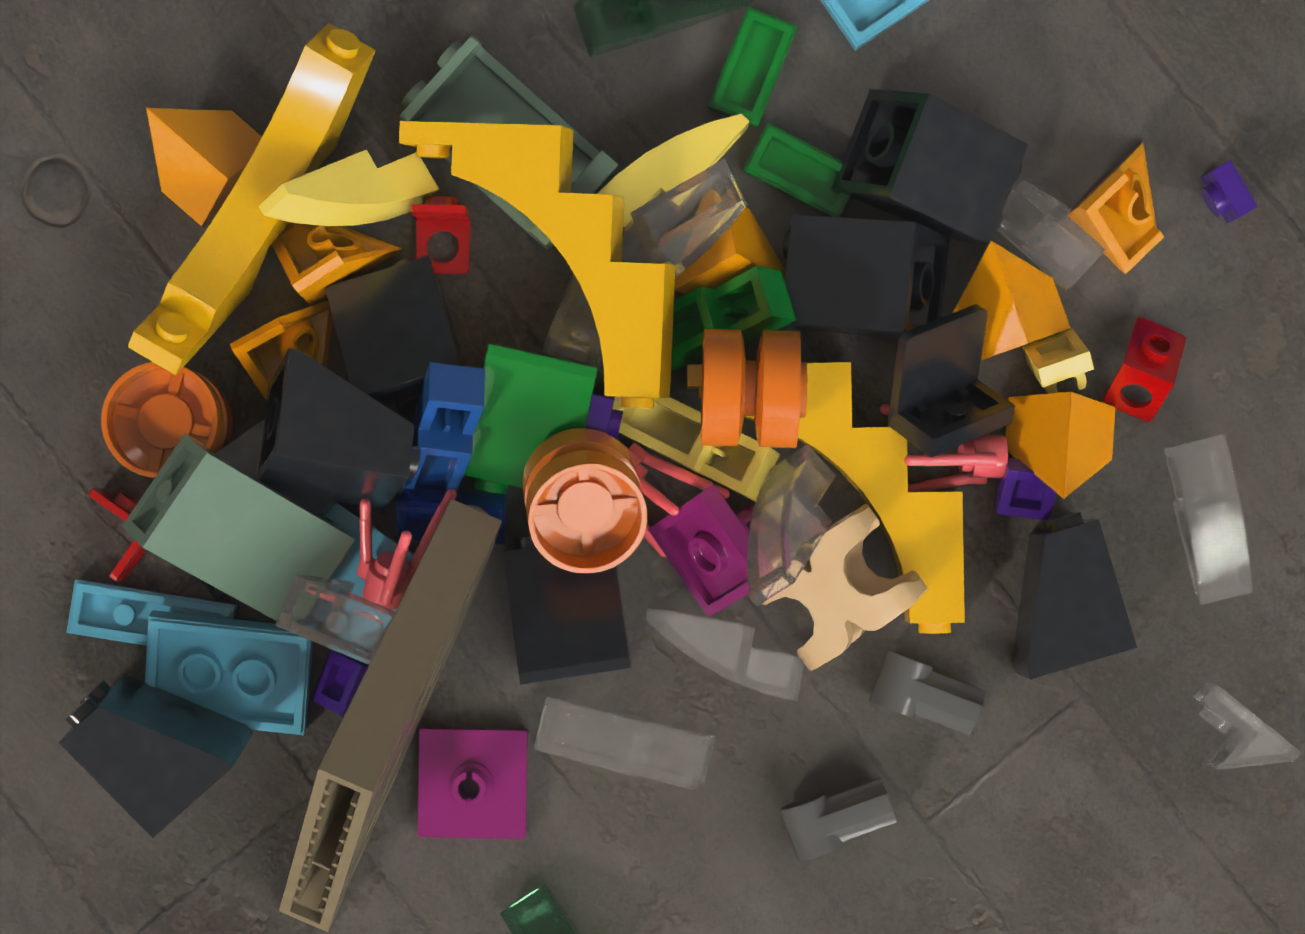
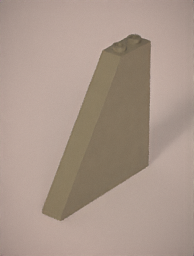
[279,499,502,932]

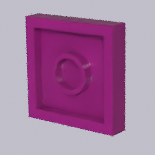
[648,484,777,618]
[417,727,528,839]

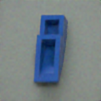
[398,362,485,502]

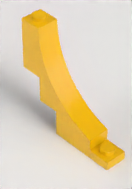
[128,23,376,375]
[399,121,675,409]
[687,362,965,634]

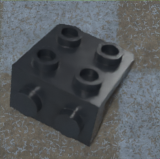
[888,304,1015,458]

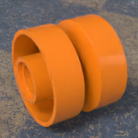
[701,328,808,448]
[101,362,234,478]
[522,428,647,573]

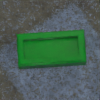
[708,6,798,128]
[742,123,850,217]

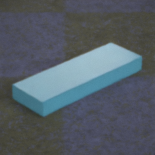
[66,579,238,646]

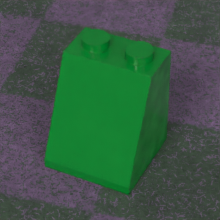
[464,344,600,495]

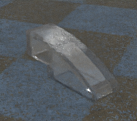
[622,159,748,277]
[1163,434,1253,605]
[747,444,836,606]
[645,606,805,702]
[534,697,715,790]

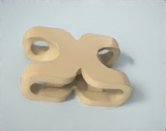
[753,504,928,671]

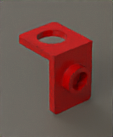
[411,196,471,275]
[1102,317,1186,422]
[87,488,147,581]

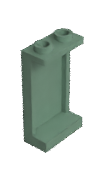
[400,35,619,251]
[122,433,355,630]

